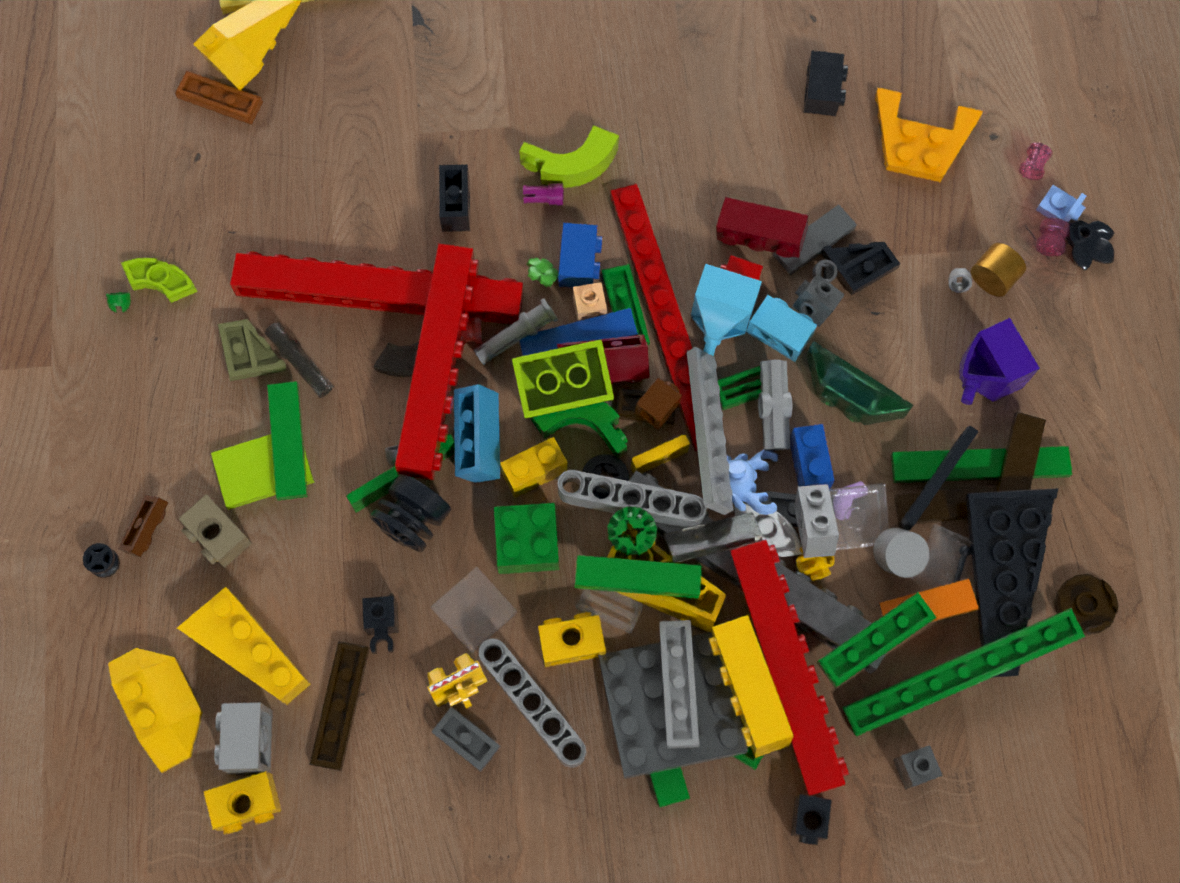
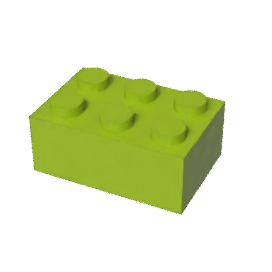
[512,339,614,419]

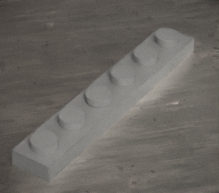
[687,347,733,515]

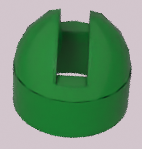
[106,292,131,313]

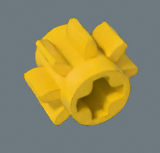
[796,547,835,581]

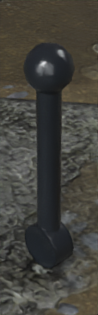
[953,545,971,583]

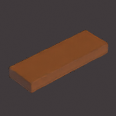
[175,71,263,125]

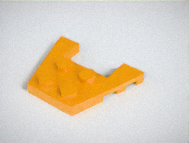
[875,88,983,182]

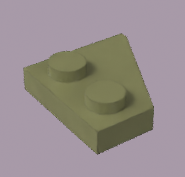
[218,319,286,381]

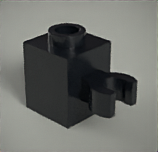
[362,596,399,654]

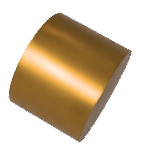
[970,243,1026,297]

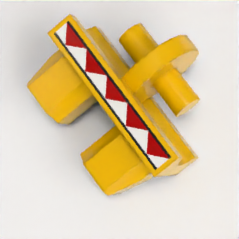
[427,653,487,709]

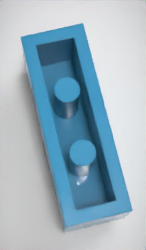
[454,384,500,483]

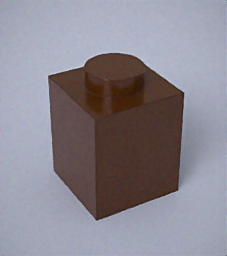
[635,377,682,430]

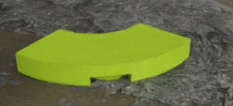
[121,258,198,303]

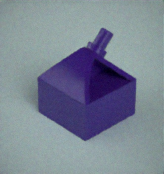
[959,318,1040,405]

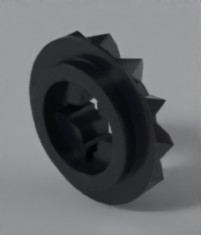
[582,454,629,499]

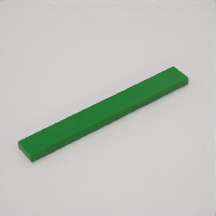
[842,608,1085,737]

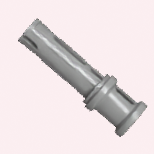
[474,298,558,365]

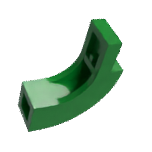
[530,402,628,458]

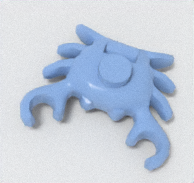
[727,450,778,515]

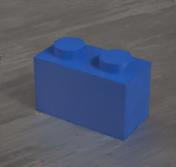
[559,223,602,288]
[790,424,835,489]

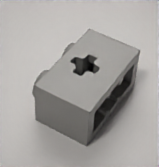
[794,484,839,558]

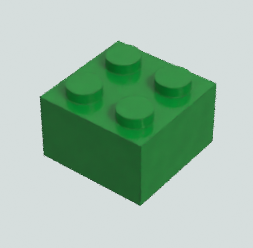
[494,503,559,574]

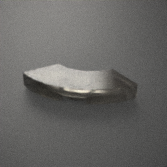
[373,342,419,377]

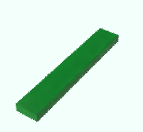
[891,446,1073,483]

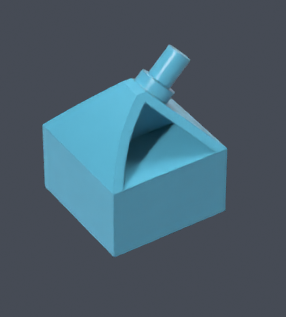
[691,264,762,356]

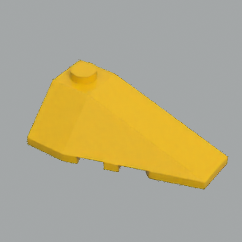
[193,0,302,91]

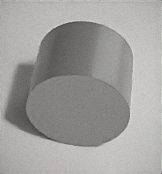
[873,528,929,578]

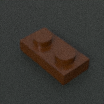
[118,495,169,557]

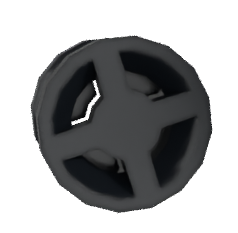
[82,543,120,578]

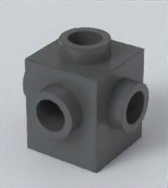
[792,274,845,327]

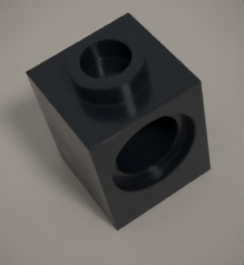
[791,795,832,845]

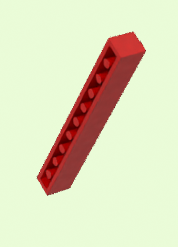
[230,251,524,325]

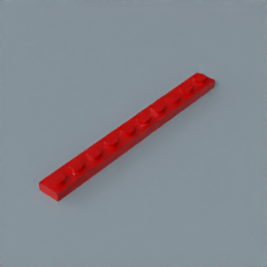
[610,184,698,451]

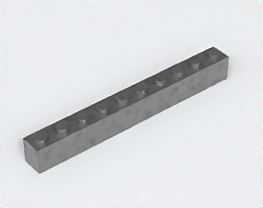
[623,471,886,674]

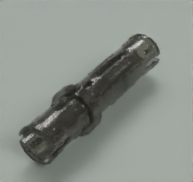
[265,322,334,398]

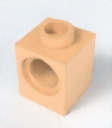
[573,282,607,321]

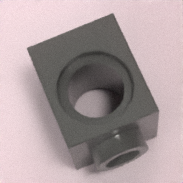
[893,745,943,789]

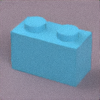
[746,295,817,362]

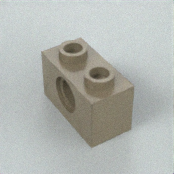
[178,494,252,568]

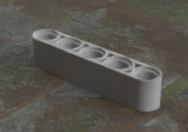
[558,470,706,529]
[479,638,586,768]

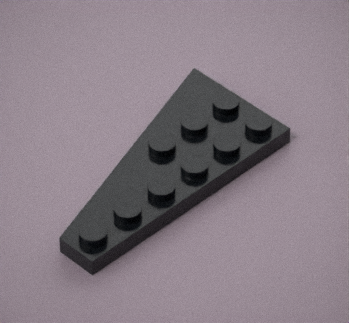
[965,488,1059,677]

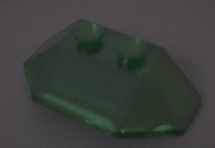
[806,341,913,425]

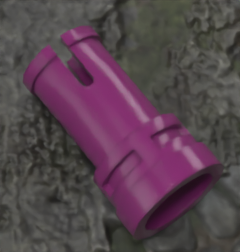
[523,183,564,205]

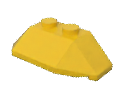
[108,648,203,773]

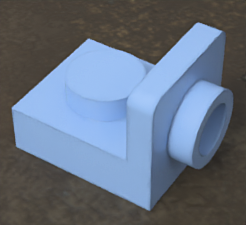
[1036,185,1087,228]

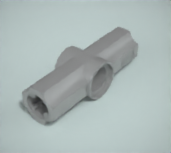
[758,360,792,451]

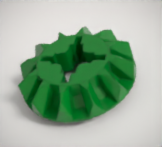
[607,506,657,556]

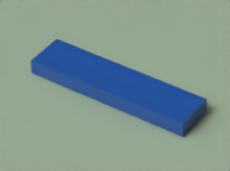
[520,308,638,356]

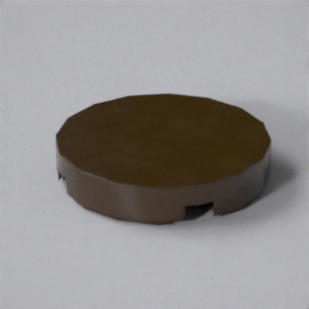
[1054,574,1119,636]

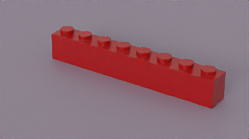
[395,243,479,480]
[731,540,849,796]

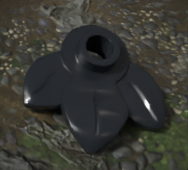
[1065,220,1114,271]

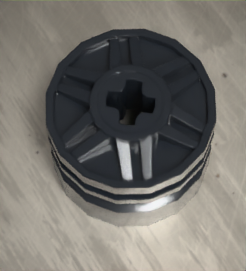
[369,473,452,552]

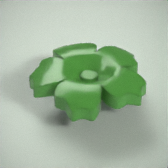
[526,258,559,287]

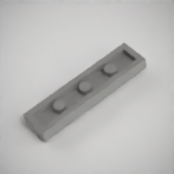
[659,620,699,749]

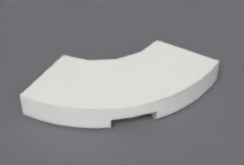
[734,501,802,557]

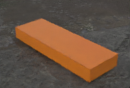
[879,579,978,622]

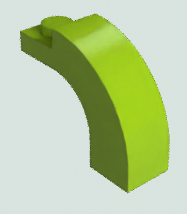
[519,125,619,188]

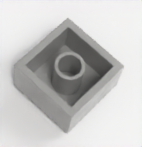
[214,703,273,775]

